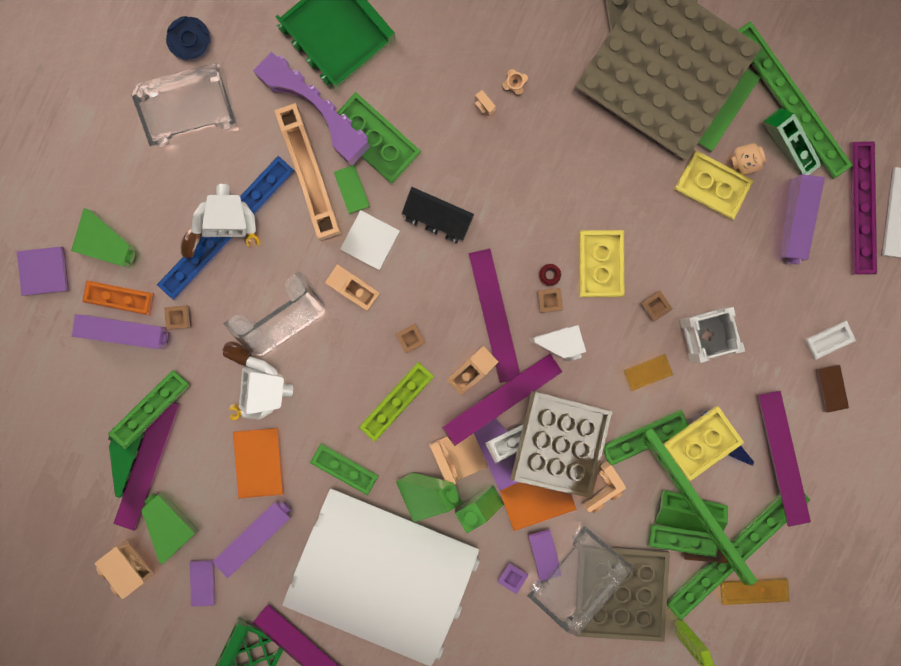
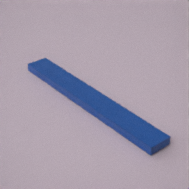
[157,156,295,300]

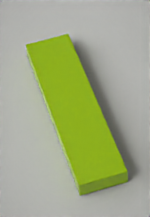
[358,362,435,442]

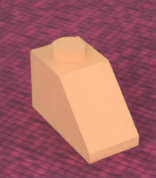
[325,264,379,311]
[447,346,498,396]

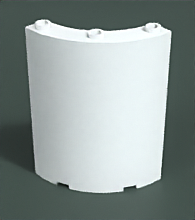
[282,488,480,666]

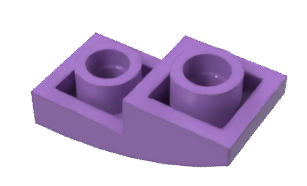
[528,529,561,582]

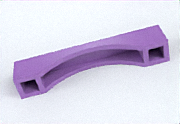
[253,52,370,166]

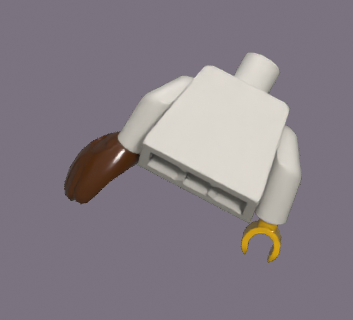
[181,184,259,258]
[222,341,293,420]

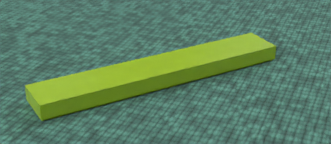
[674,619,714,666]

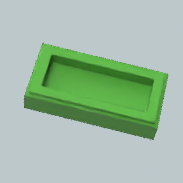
[334,165,370,214]

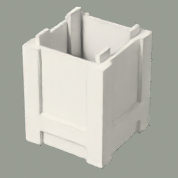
[679,307,745,363]

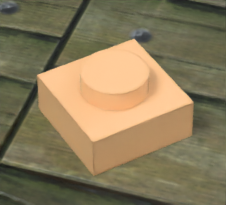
[474,90,496,116]

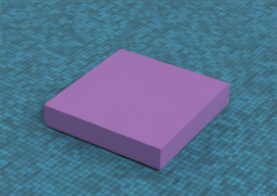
[17,247,68,296]

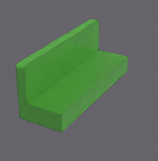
[655,490,728,533]

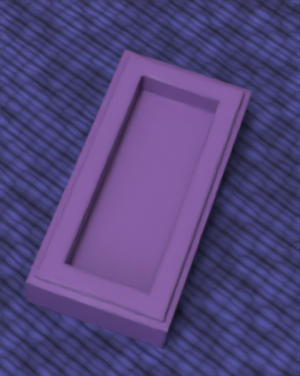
[190,560,215,606]

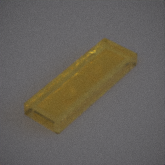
[720,578,789,605]

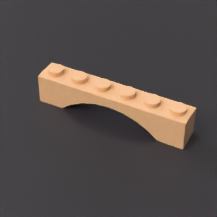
[274,103,341,241]

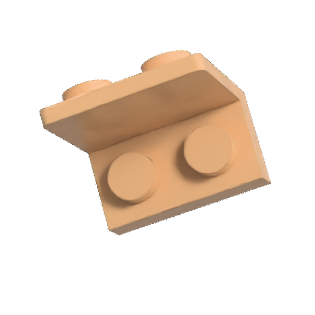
[430,433,488,484]
[581,460,626,513]

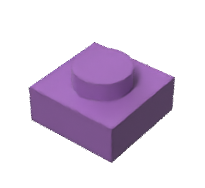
[498,562,529,594]

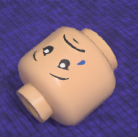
[731,143,766,175]

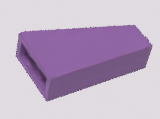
[780,174,825,265]
[71,314,168,349]
[474,418,518,490]
[212,500,293,579]

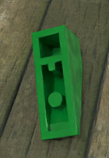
[763,108,822,175]
[108,427,145,498]

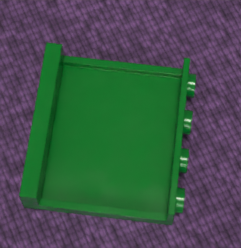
[275,0,395,89]

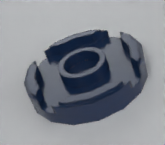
[166,16,211,61]

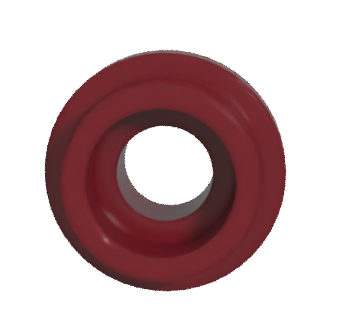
[539,264,561,286]

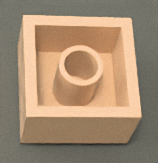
[94,540,154,599]

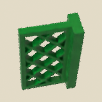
[215,618,283,666]

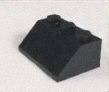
[401,187,474,244]

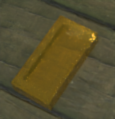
[623,354,674,391]

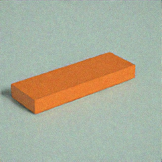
[82,280,154,315]

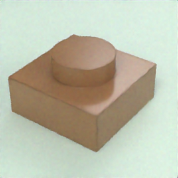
[538,288,563,313]
[641,291,673,322]
[164,305,190,330]
[396,324,425,353]

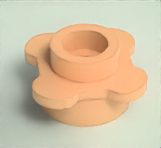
[503,69,528,95]

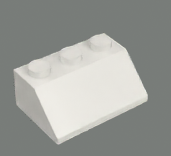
[529,325,586,361]

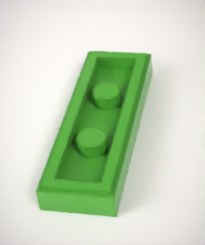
[310,443,379,496]
[649,524,718,557]

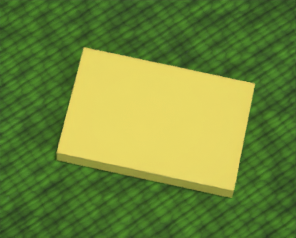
[674,150,754,220]
[579,230,625,297]
[663,406,744,482]

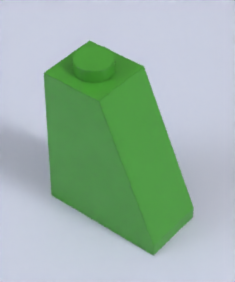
[71,208,135,268]
[396,472,463,522]
[455,485,504,533]
[142,492,199,564]

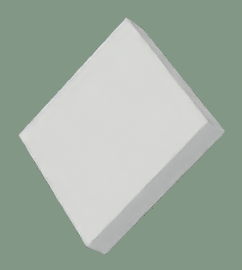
[340,210,400,270]

